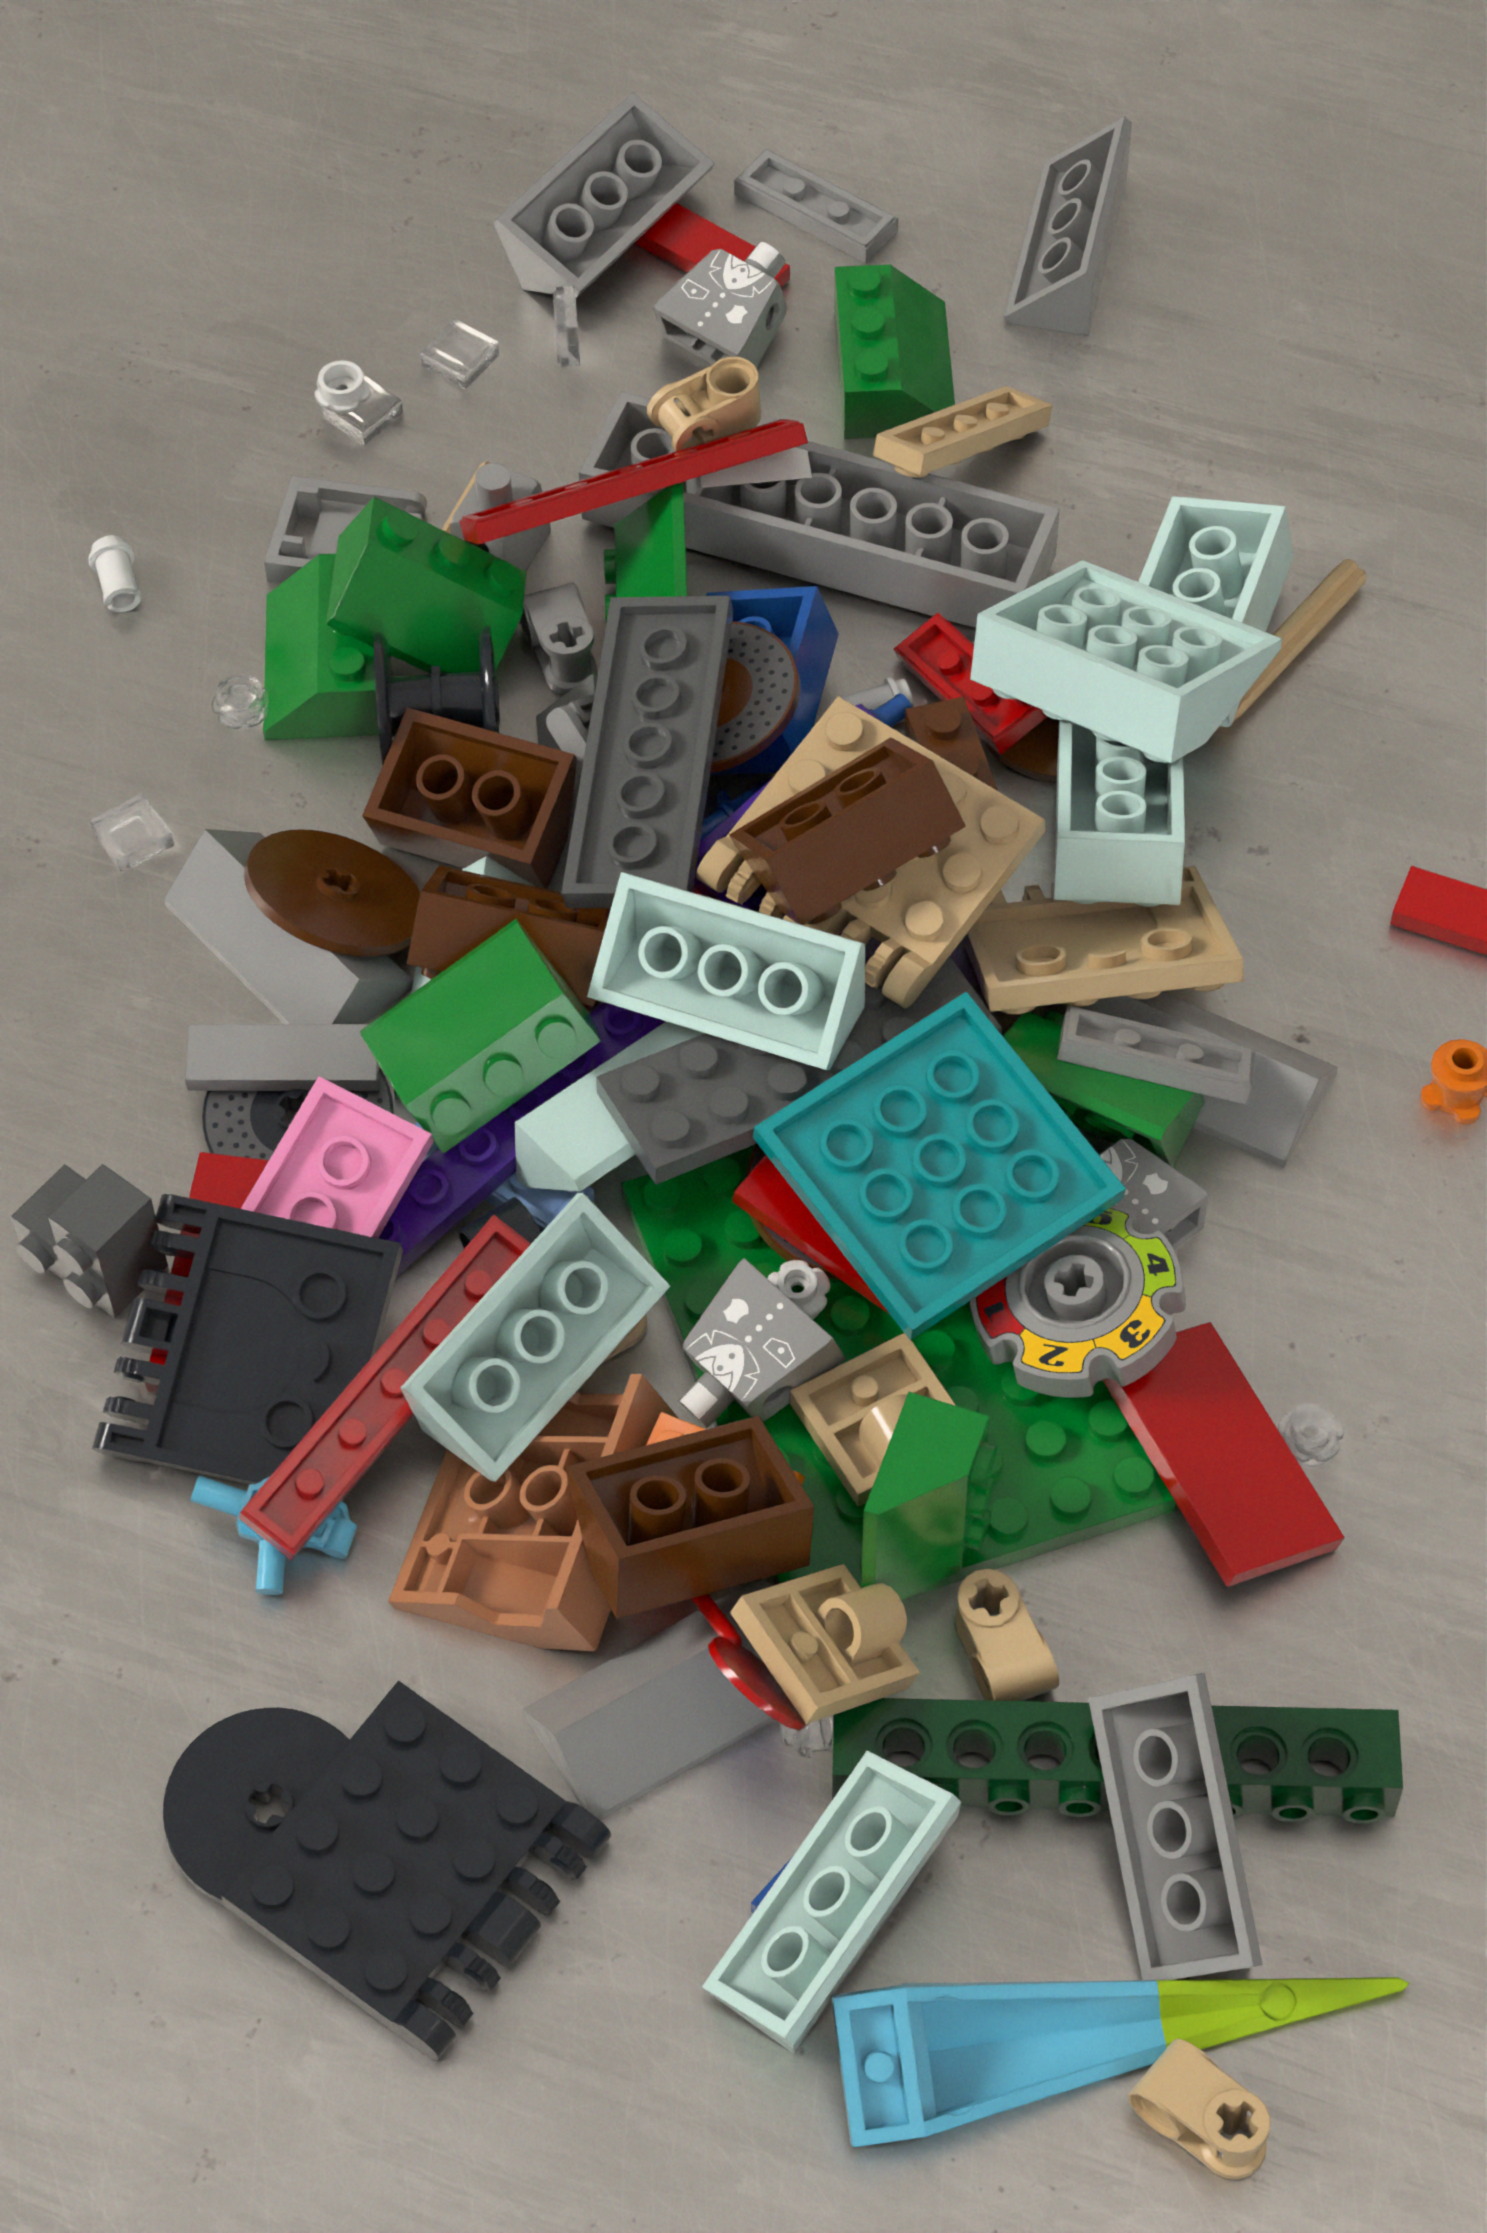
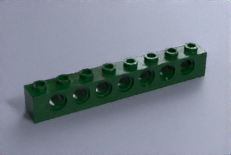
[832,1698,1403,1823]

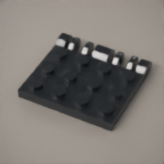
[92,1194,403,1485]
[222,1680,611,2060]

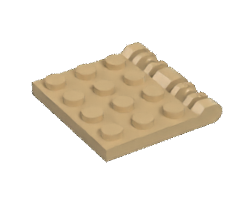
[696,696,1046,1008]
[962,866,1244,1014]

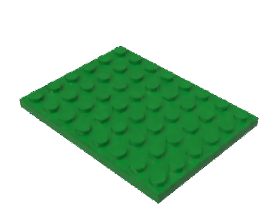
[621,1144,1176,1600]

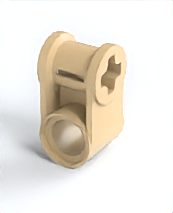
[647,357,761,452]
[955,1569,1059,1701]
[1127,2039,1270,2180]

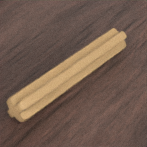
[1233,559,1366,722]

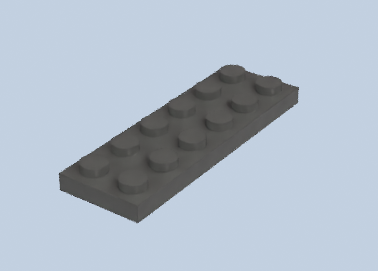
[561,596,734,908]
[596,956,1002,1185]

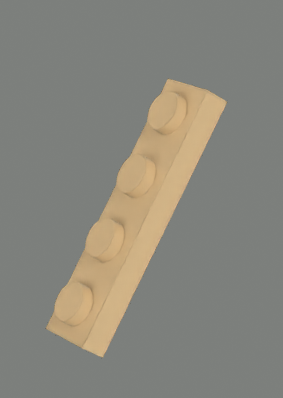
[873,386,1053,478]

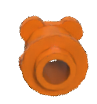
[1420,1039,1487,1124]

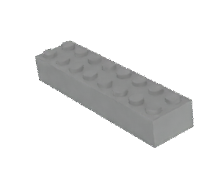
[579,391,1060,628]

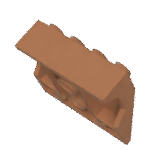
[388,1374,678,1651]

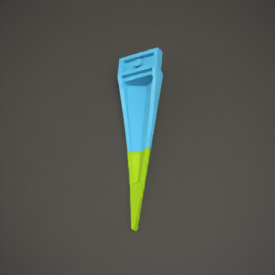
[831,1977,1410,2147]

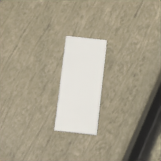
[700,447,812,488]

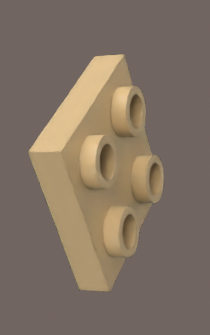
[790,1333,956,1507]
[730,1564,920,1724]

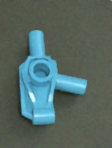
[190,1475,357,1595]

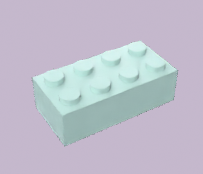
[1139,496,1294,727]
[1054,720,1185,907]

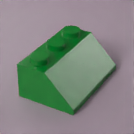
[834,264,955,439]
[604,483,687,623]
[326,497,527,674]
[263,553,379,740]
[360,919,601,1154]
[1003,1011,1205,1167]
[861,1391,997,1598]

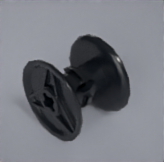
[374,625,500,766]

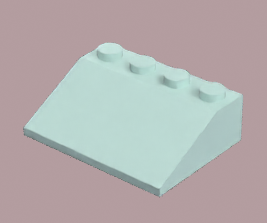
[970,560,1282,763]

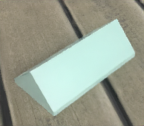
[587,872,865,1070]
[515,1021,704,1192]
[400,1193,670,1482]
[702,1751,961,2054]

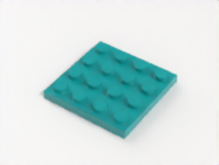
[753,992,1126,1340]

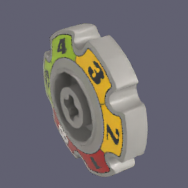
[970,1205,1186,1397]

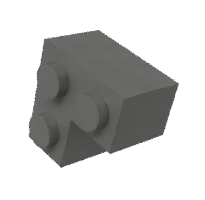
[11,1164,168,1319]

